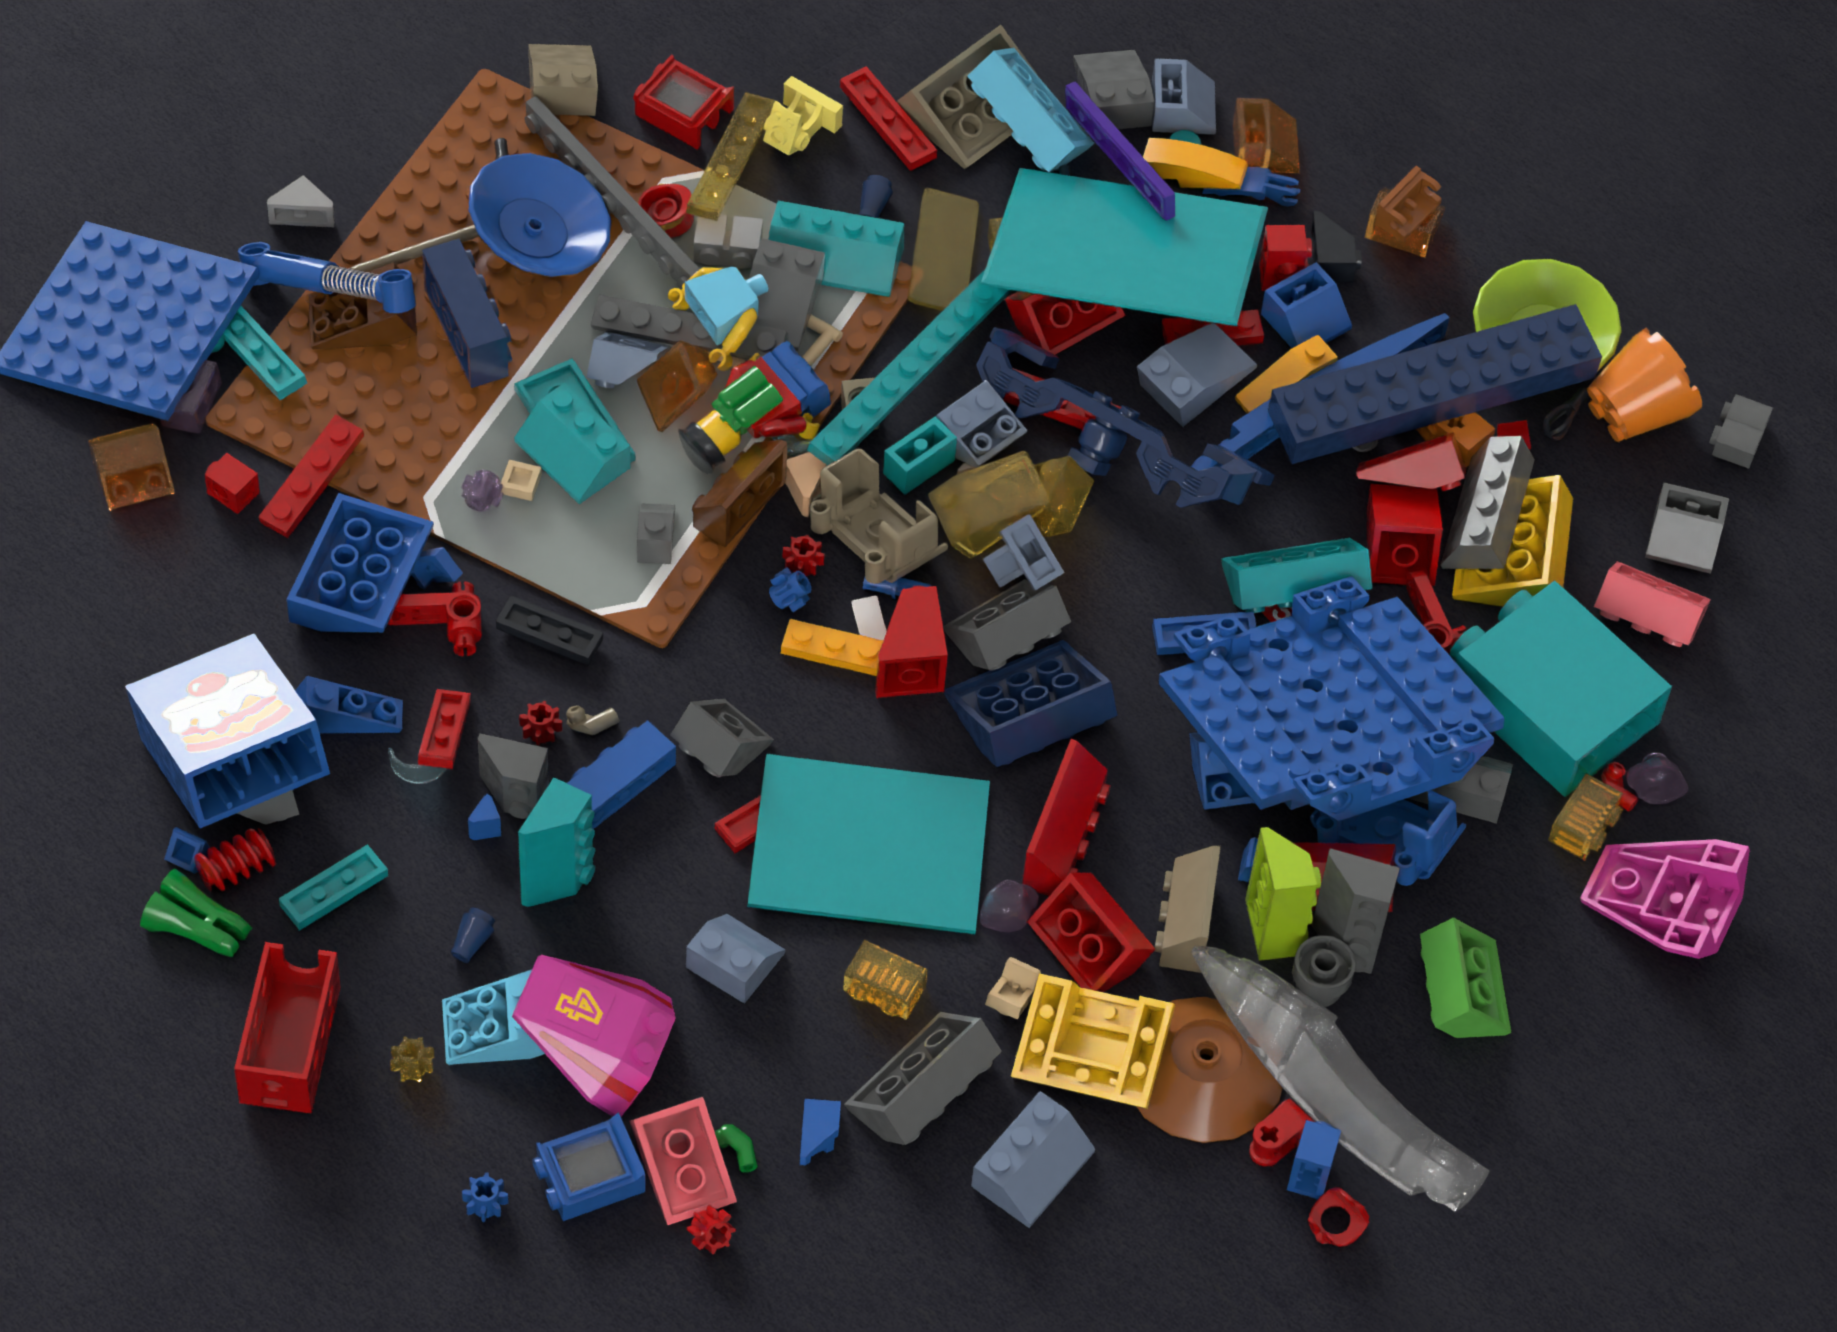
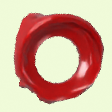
[1307,1187,1369,1247]

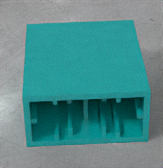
[1450,580,1672,797]

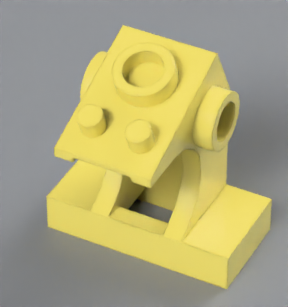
[763,76,843,156]

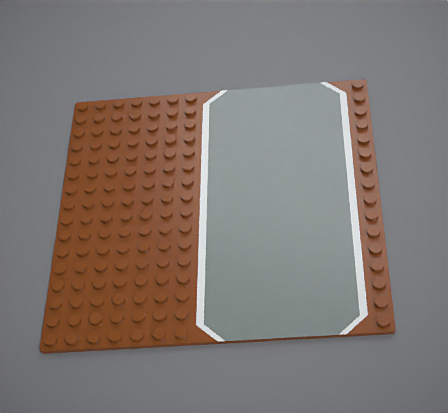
[206,69,923,648]

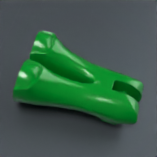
[140,869,252,957]

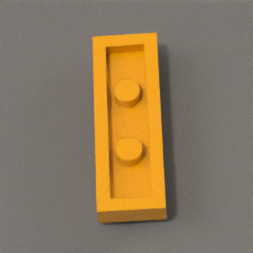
[781,619,883,676]

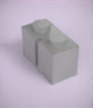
[694,212,763,269]

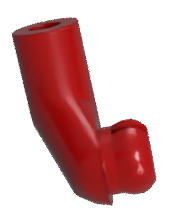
[1601,762,1639,812]

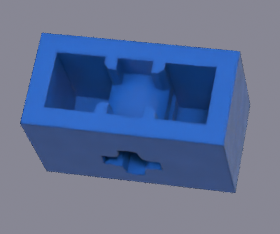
[1287,1120,1341,1199]

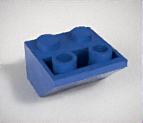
[1261,262,1352,348]
[1190,732,1255,810]

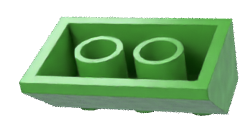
[1420,918,1511,1038]

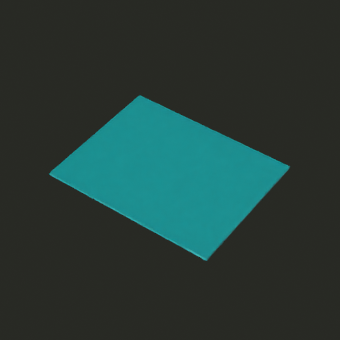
[981,168,1268,326]

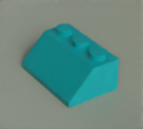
[514,383,630,504]

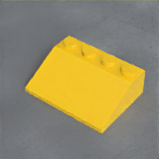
[1452,475,1573,607]

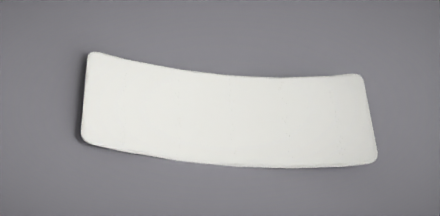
[852,596,887,640]

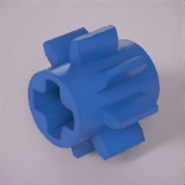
[769,567,811,612]
[462,1173,508,1222]

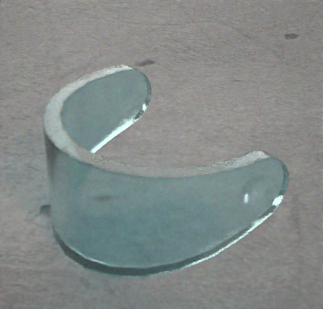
[388,748,447,784]

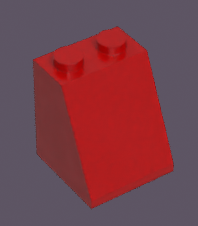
[1367,484,1443,586]
[875,585,948,698]

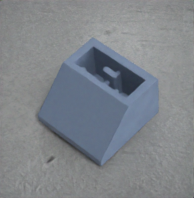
[1151,59,1216,134]
[936,380,1027,468]

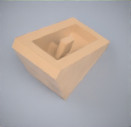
[785,452,827,517]

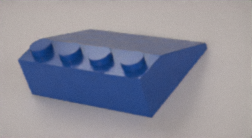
[287,493,434,633]

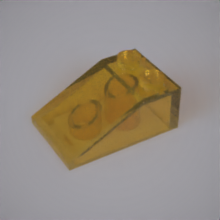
[928,450,1052,559]

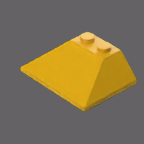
[1011,973,1175,1109]

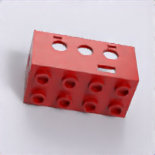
[234,942,341,1114]

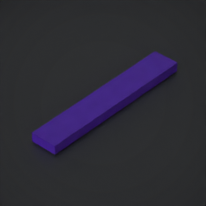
[1065,82,1175,220]

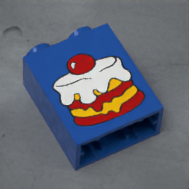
[125,634,330,828]

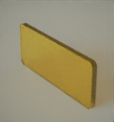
[908,188,979,311]

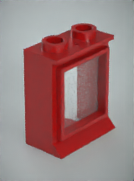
[633,55,734,149]

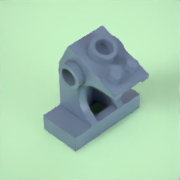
[983,514,1064,590]

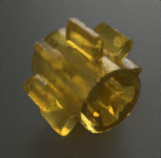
[390,1036,434,1082]

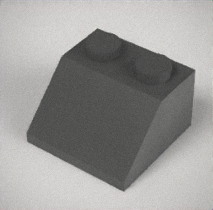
[670,699,774,777]
[478,733,549,819]

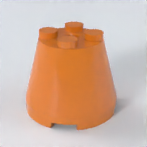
[1587,328,1702,442]

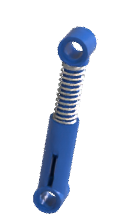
[238,242,416,313]

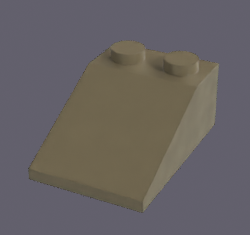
[528,44,598,116]

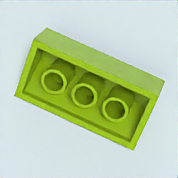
[1245,827,1321,961]

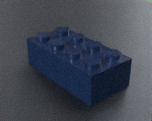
[422,239,512,388]

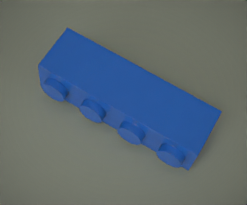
[567,720,676,829]

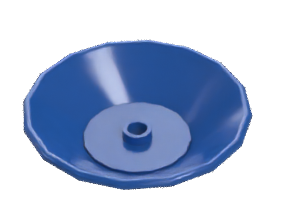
[468,153,611,277]

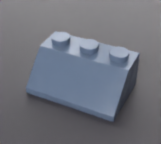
[971,1091,1095,1228]

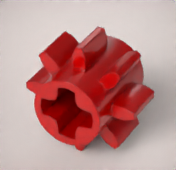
[782,534,825,576]
[519,701,563,746]
[687,1205,736,1254]

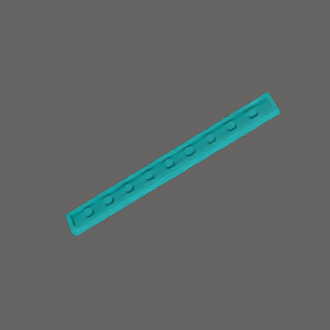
[807,270,1013,466]

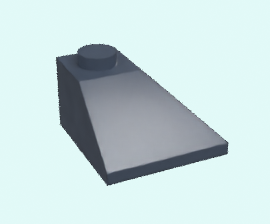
[587,331,671,388]

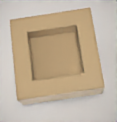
[499,460,542,501]

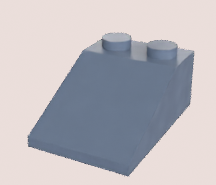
[1137,322,1257,427]

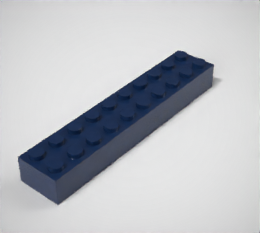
[1268,304,1602,464]

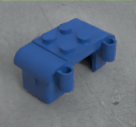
[1310,790,1466,886]

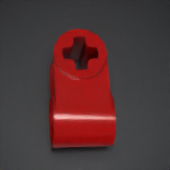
[1249,1099,1315,1167]

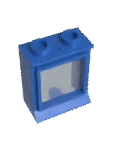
[532,1112,645,1221]

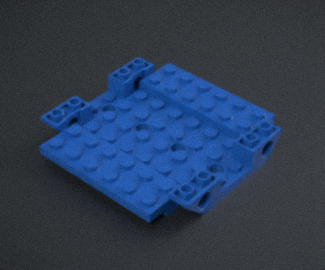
[1159,576,1504,821]

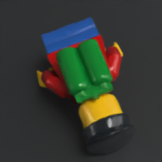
[678,341,831,474]

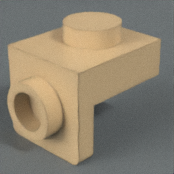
[985,957,1041,1019]

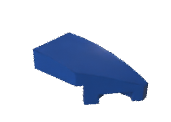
[411,547,463,589]

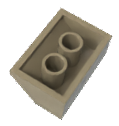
[1154,846,1220,973]

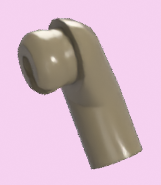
[566,705,619,735]

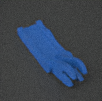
[1202,167,1301,206]

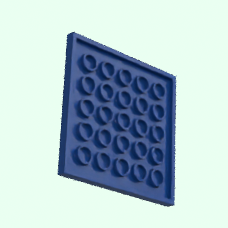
[0,221,260,421]

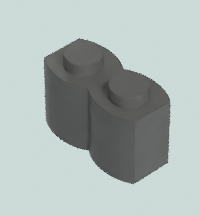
[1709,394,1773,469]

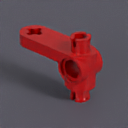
[1406,570,1466,657]
[388,581,482,656]

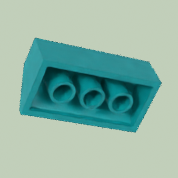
[768,200,904,297]
[1221,538,1372,613]
[518,778,596,907]

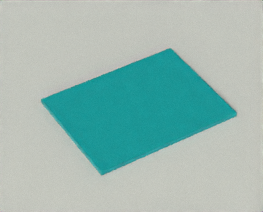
[747,754,990,934]

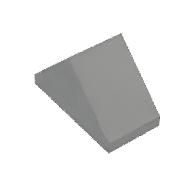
[267,175,335,227]

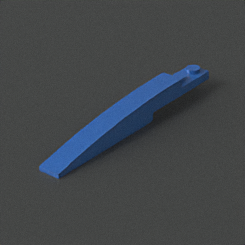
[1191,313,1450,471]

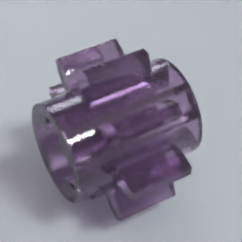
[461,470,504,512]

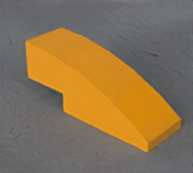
[1143,138,1248,189]

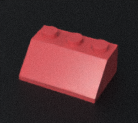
[1594,561,1711,647]

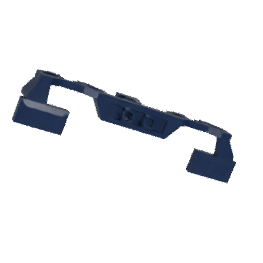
[976,327,1275,508]

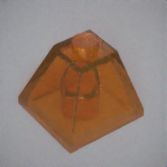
[636,340,718,432]

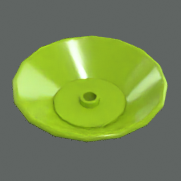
[1473,259,1622,372]

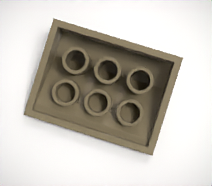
[897,25,1039,169]

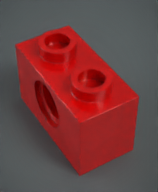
[1259,225,1312,291]

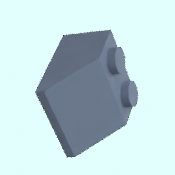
[686,914,785,1004]

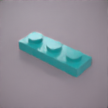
[279,844,388,930]

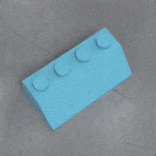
[967,48,1094,172]

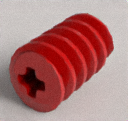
[194,828,276,892]

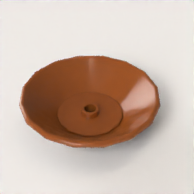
[1137,997,1286,1143]

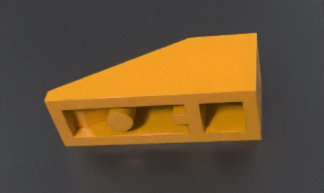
[1235,335,1337,414]

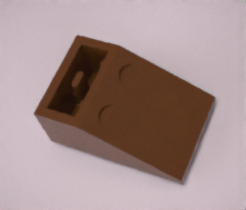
[309,262,417,350]

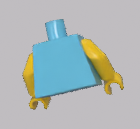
[668,266,768,371]

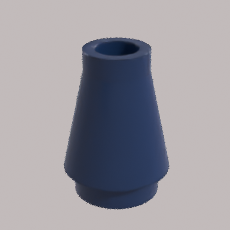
[859,175,893,218]
[450,907,495,963]

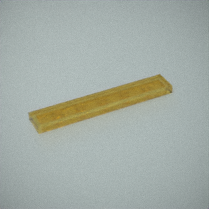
[686,92,775,221]

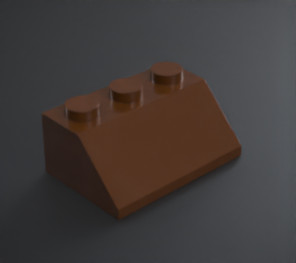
[692,440,788,547]

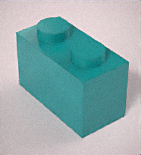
[883,417,957,495]

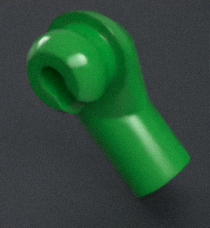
[715,1124,757,1172]

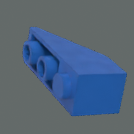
[295,676,403,733]

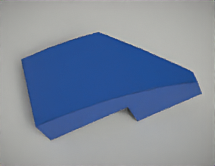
[800,1099,841,1165]

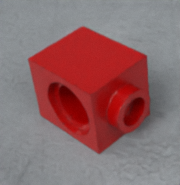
[205,453,260,514]

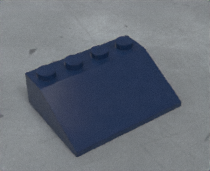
[944,640,1117,767]

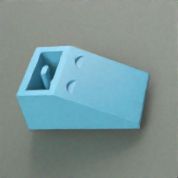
[442,970,545,1065]

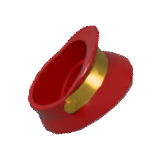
[638,183,694,238]

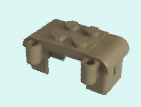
[810,449,948,584]

